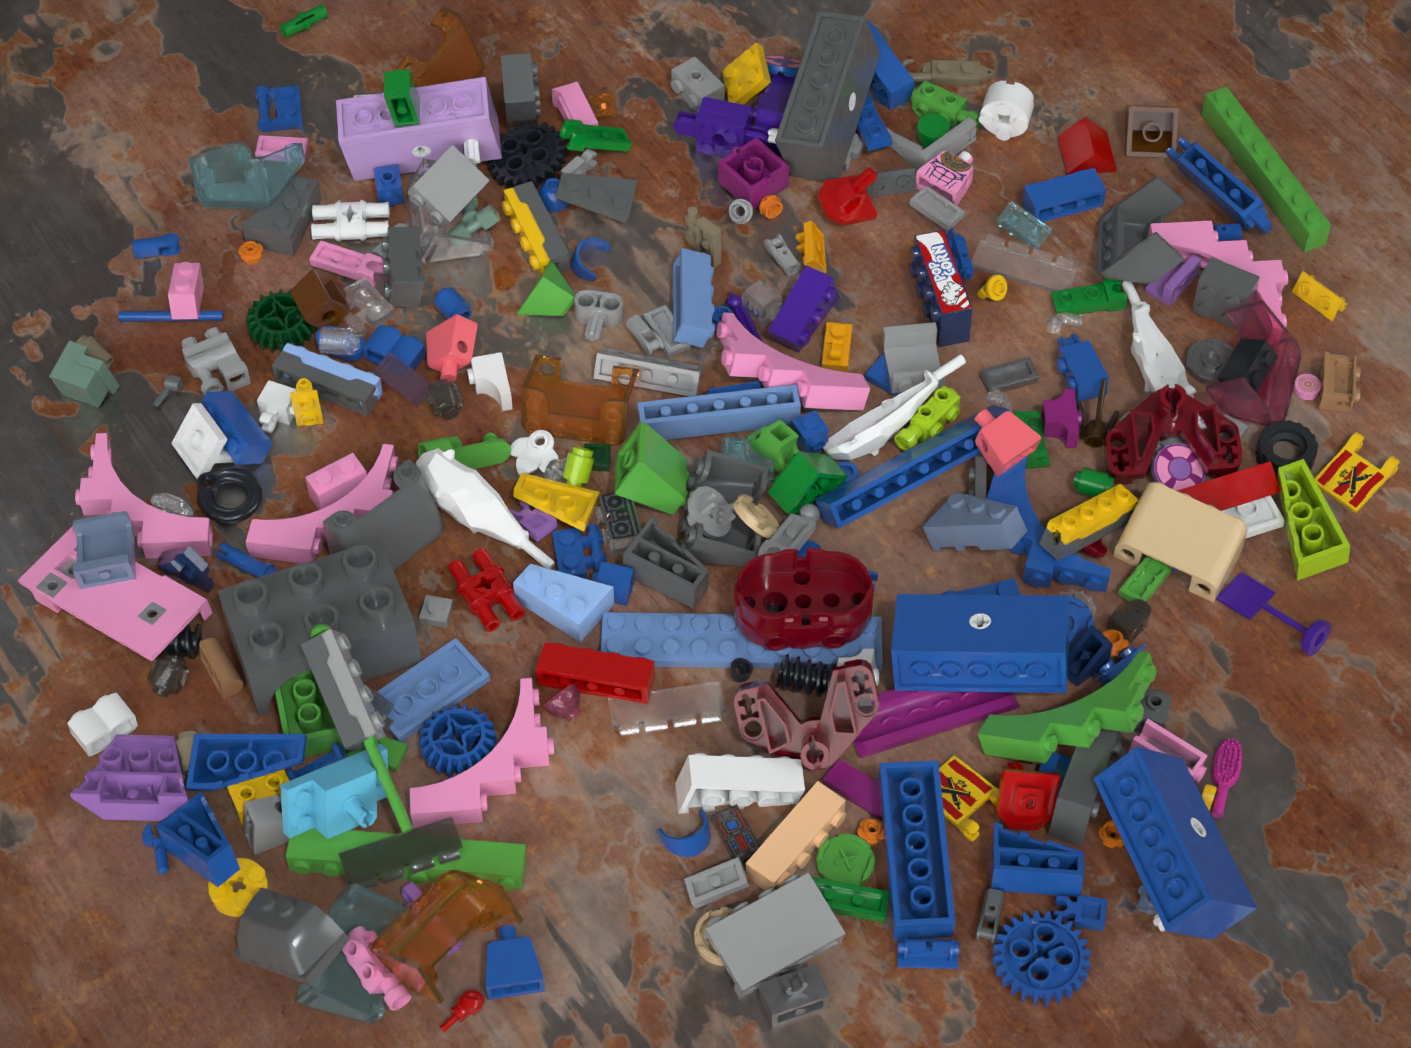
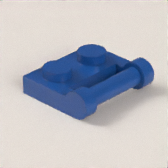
[255,85,303,132]

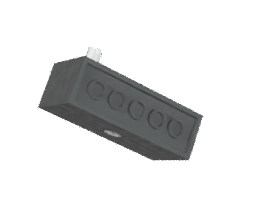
[768,11,880,181]

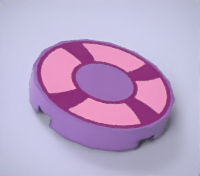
[1151,443,1206,491]

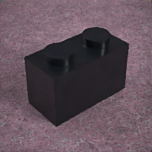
[1217,338,1278,397]

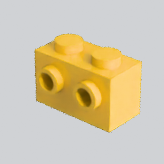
[227,769,289,827]

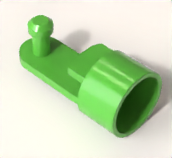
[418,433,511,469]

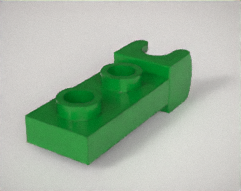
[560,119,632,152]
[1051,279,1127,318]

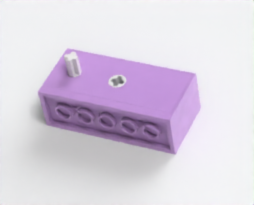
[336,77,502,181]

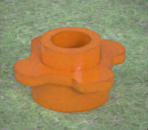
[1102,630,1129,656]

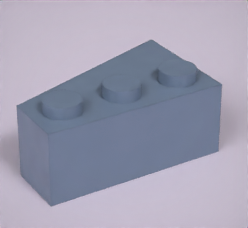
[923,492,1027,551]

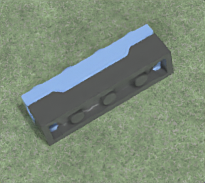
[272,343,383,417]

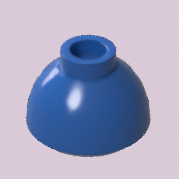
[538,178,570,212]

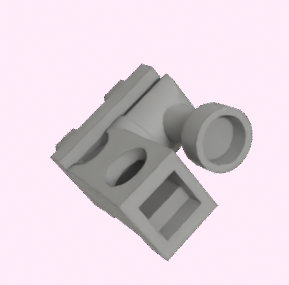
[182,327,251,396]

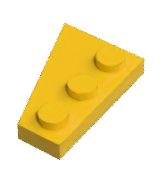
[513,473,600,532]

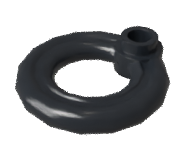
[197,468,262,523]

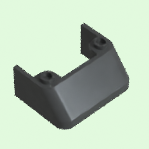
[1097,175,1184,284]

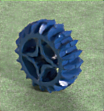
[419,703,497,778]

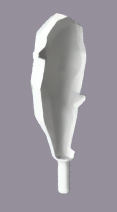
[1122,281,1197,398]
[823,354,966,460]
[415,448,555,569]

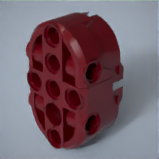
[733,548,874,651]

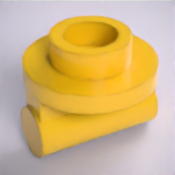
[977,275,1007,301]

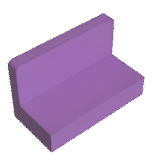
[1145,254,1202,307]

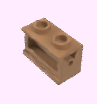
[1319,352,1361,413]

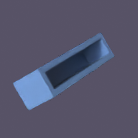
[673,248,715,348]

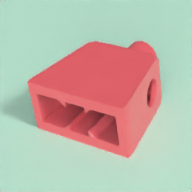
[426,314,478,382]
[974,409,1042,477]

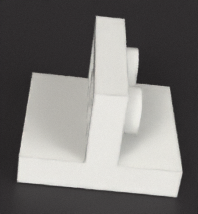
[171,403,235,479]

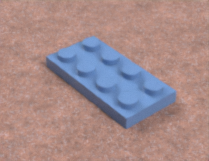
[377,638,491,742]

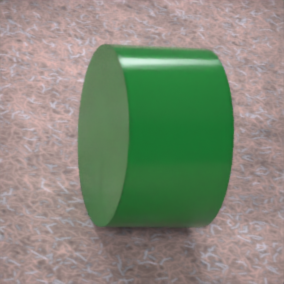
[916,113,950,148]

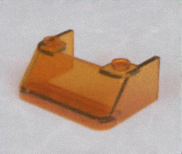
[372,870,523,1004]

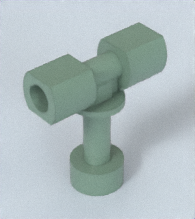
[448,195,501,248]

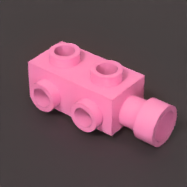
[342,926,411,1010]

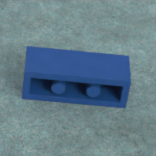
[1022,168,1106,225]
[201,391,273,465]

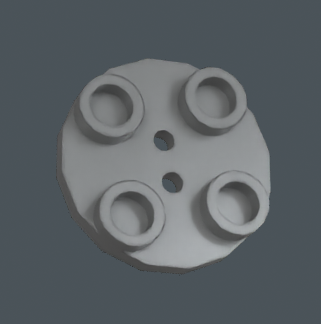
[687,486,736,540]

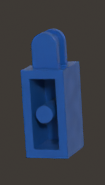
[1056,333,1109,402]

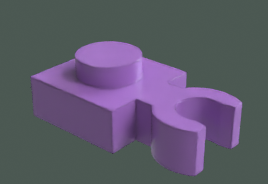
[509,501,558,542]

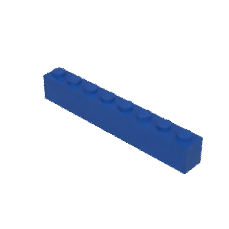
[815,405,1009,529]

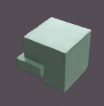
[49,341,119,408]

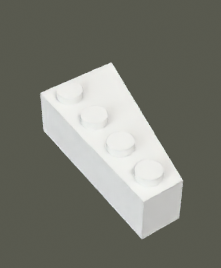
[675,753,805,814]

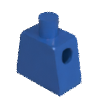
[485,925,545,1000]

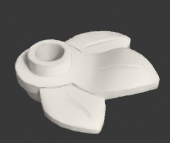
[510,430,559,477]

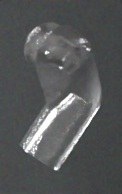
[1046,312,1083,335]
[986,389,1013,413]
[542,456,567,482]

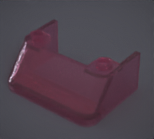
[1205,300,1301,427]

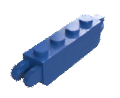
[1166,137,1272,235]

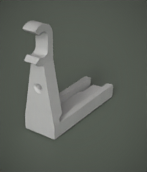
[886,117,976,170]

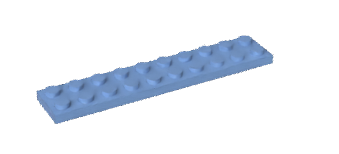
[601,612,883,670]

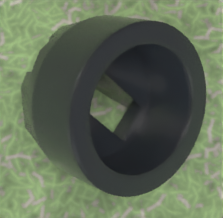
[729,658,753,683]

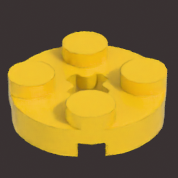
[208,858,269,917]

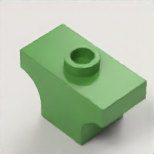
[745,419,799,474]

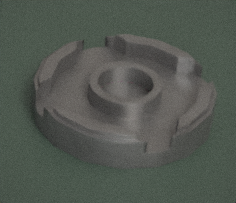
[1185,339,1234,385]

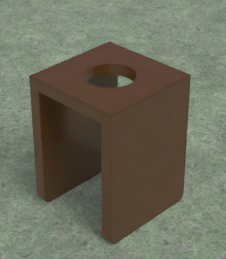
[290,270,351,329]

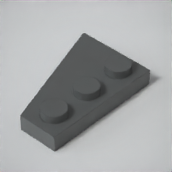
[554,173,638,223]

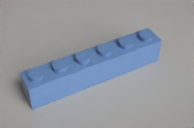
[637,384,801,440]

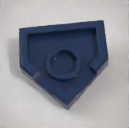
[158,546,214,593]

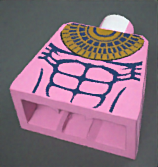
[916,151,974,206]

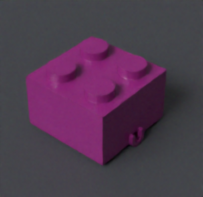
[718,137,789,209]

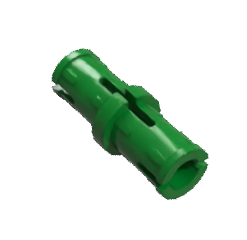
[279,4,328,39]

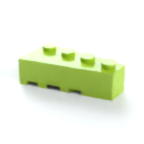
[1277,459,1351,581]

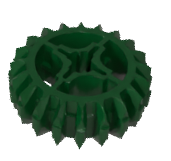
[246,288,316,353]

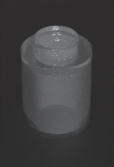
[319,327,360,355]

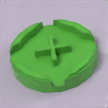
[816,833,875,886]

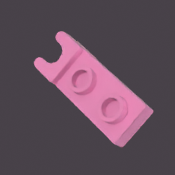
[309,241,383,288]

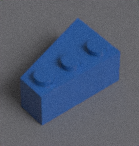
[867,20,914,110]
[156,791,240,887]
[991,822,1084,897]

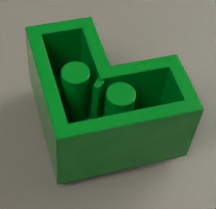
[768,451,848,515]

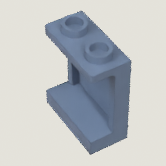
[73,511,136,589]

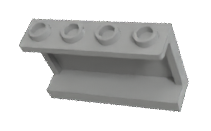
[703,873,846,999]

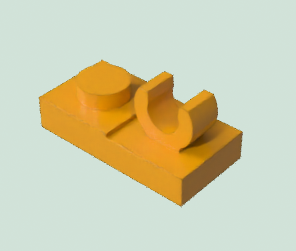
[795,220,827,274]
[822,322,853,372]

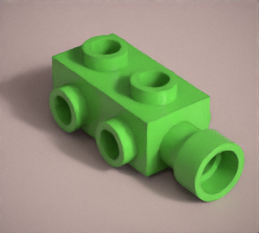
[910,81,981,131]

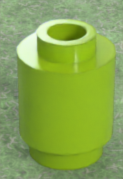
[562,446,595,487]

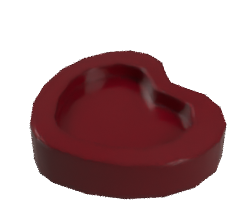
[1082,539,1108,558]

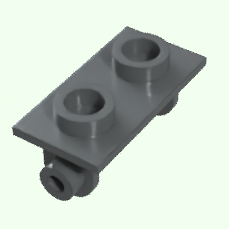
[866,167,916,197]

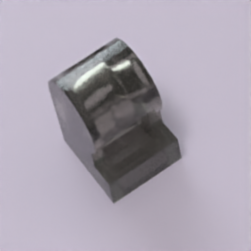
[1106,599,1151,645]

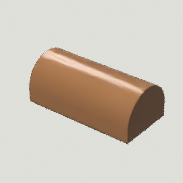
[199,638,243,699]

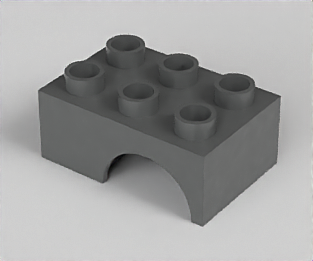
[218,539,421,715]

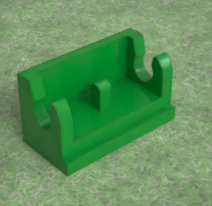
[1014,410,1050,469]

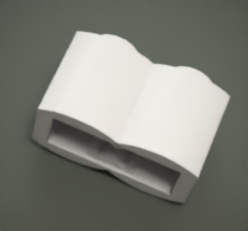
[68,693,138,756]

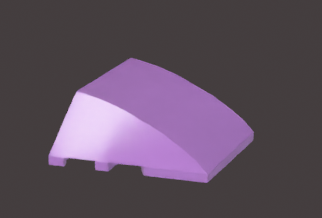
[70,734,188,821]

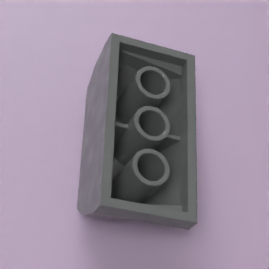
[232,888,350,986]

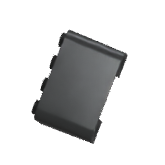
[678,450,768,567]

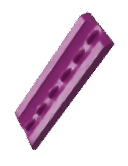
[853,689,1020,759]

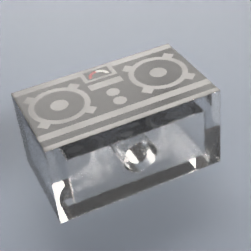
[595,493,641,555]

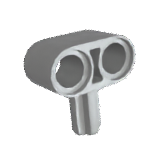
[574,290,624,342]

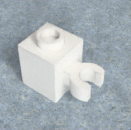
[257,380,296,433]

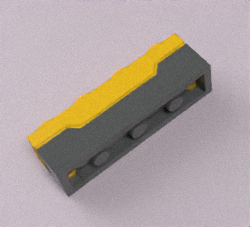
[501,181,570,275]
[1039,484,1139,561]

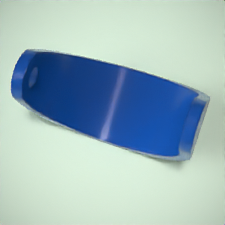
[570,238,611,282]
[657,809,711,857]

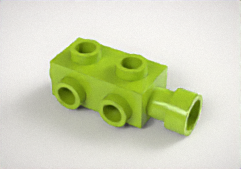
[894,385,961,451]

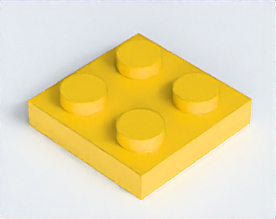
[722,43,771,105]

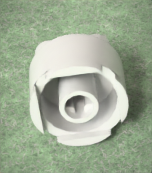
[979,81,1034,141]

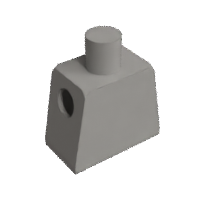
[243,794,289,855]

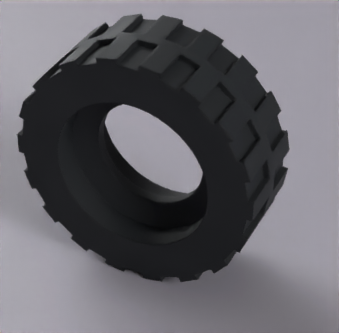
[1255,420,1318,478]

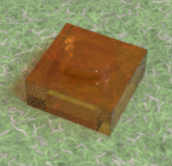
[588,92,617,120]

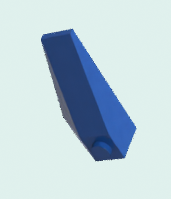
[186,734,307,790]

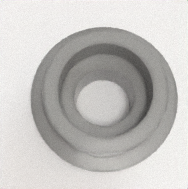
[728,199,753,224]

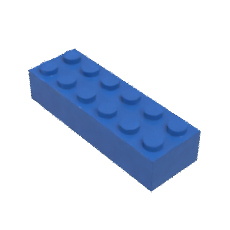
[878,760,956,940]

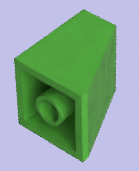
[614,421,689,515]

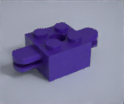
[673,97,770,158]

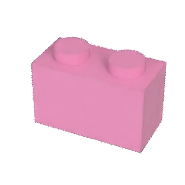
[168,262,204,319]
[305,453,367,510]

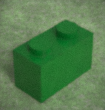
[384,69,420,127]

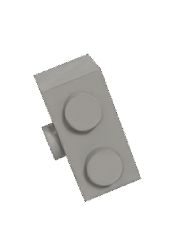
[671,57,725,112]

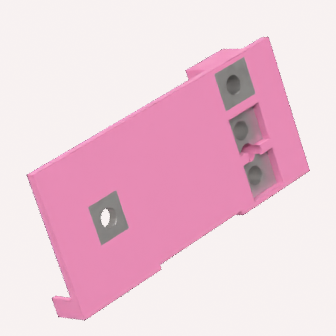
[18,526,212,661]

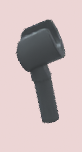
[153,375,184,408]

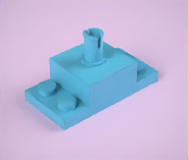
[281,744,388,839]

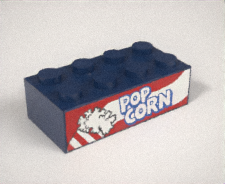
[909,230,972,347]

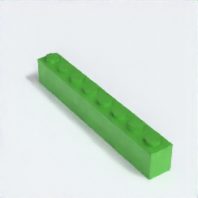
[1201,87,1331,253]
[286,828,527,891]

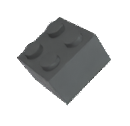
[1192,257,1260,330]

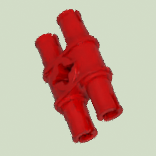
[448,548,525,632]

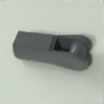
[976,888,1005,944]

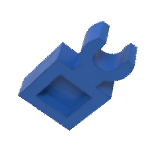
[1053,895,1108,931]

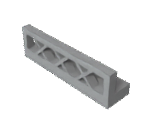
[593,347,705,397]

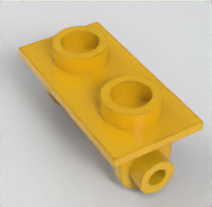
[1292,271,1347,321]
[290,378,324,426]

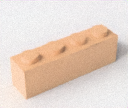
[746,781,846,891]

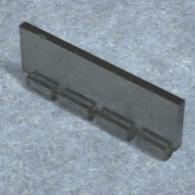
[338,817,463,892]

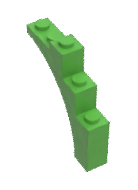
[978,651,1156,764]

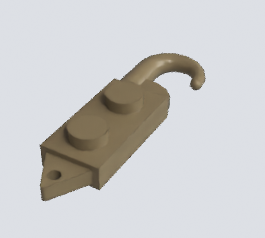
[901,59,996,86]

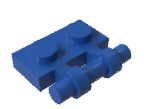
[552,524,607,579]

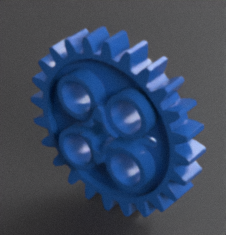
[992,910,1091,1006]

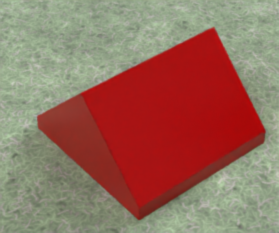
[1058,117,1117,175]

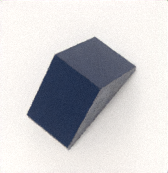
[1068,625,1113,686]

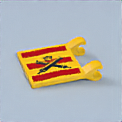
[1314,432,1400,514]
[939,755,999,841]

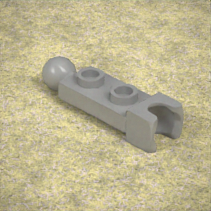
[758,503,820,556]

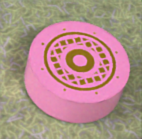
[1293,374,1321,400]

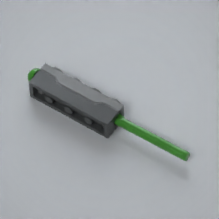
[301,623,414,834]

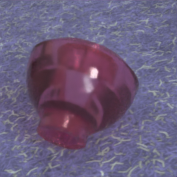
[544,684,582,722]

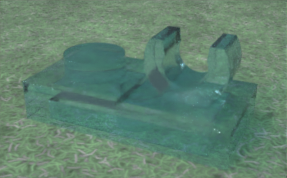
[996,201,1053,251]

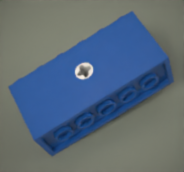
[891,594,1069,693]
[1093,746,1258,940]

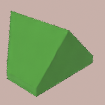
[516,262,575,316]

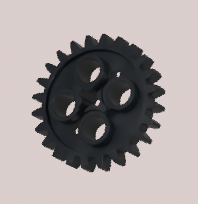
[487,120,567,189]

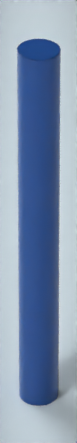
[118,310,224,322]

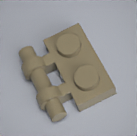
[685,207,721,268]

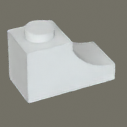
[467,352,513,411]

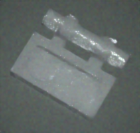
[343,277,395,336]

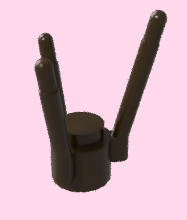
[1076,378,1119,448]

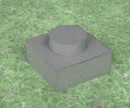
[419,595,454,628]

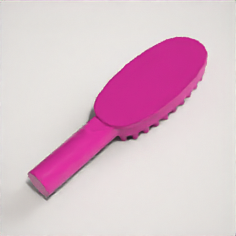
[1211,738,1242,818]

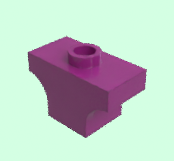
[1041,389,1082,448]

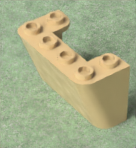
[1113,482,1247,602]

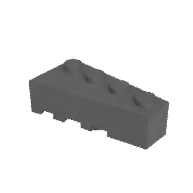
[1048,729,1122,847]

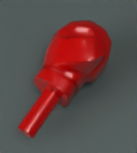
[439,989,485,1033]

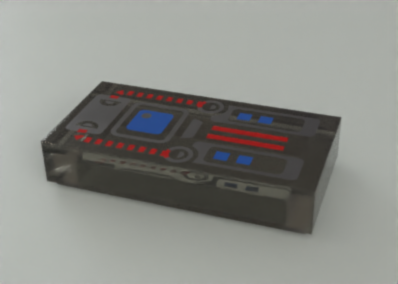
[711,804,760,864]

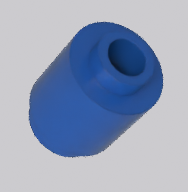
[434,287,472,319]

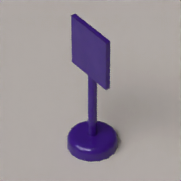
[1216,572,1331,656]

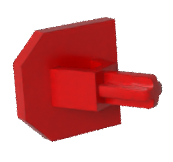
[817,167,878,226]
[995,760,1060,830]

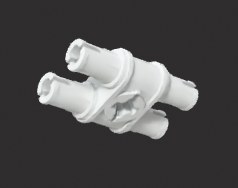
[311,200,390,242]

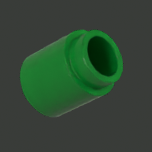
[1073,467,1115,497]

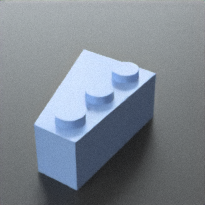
[513,564,614,642]

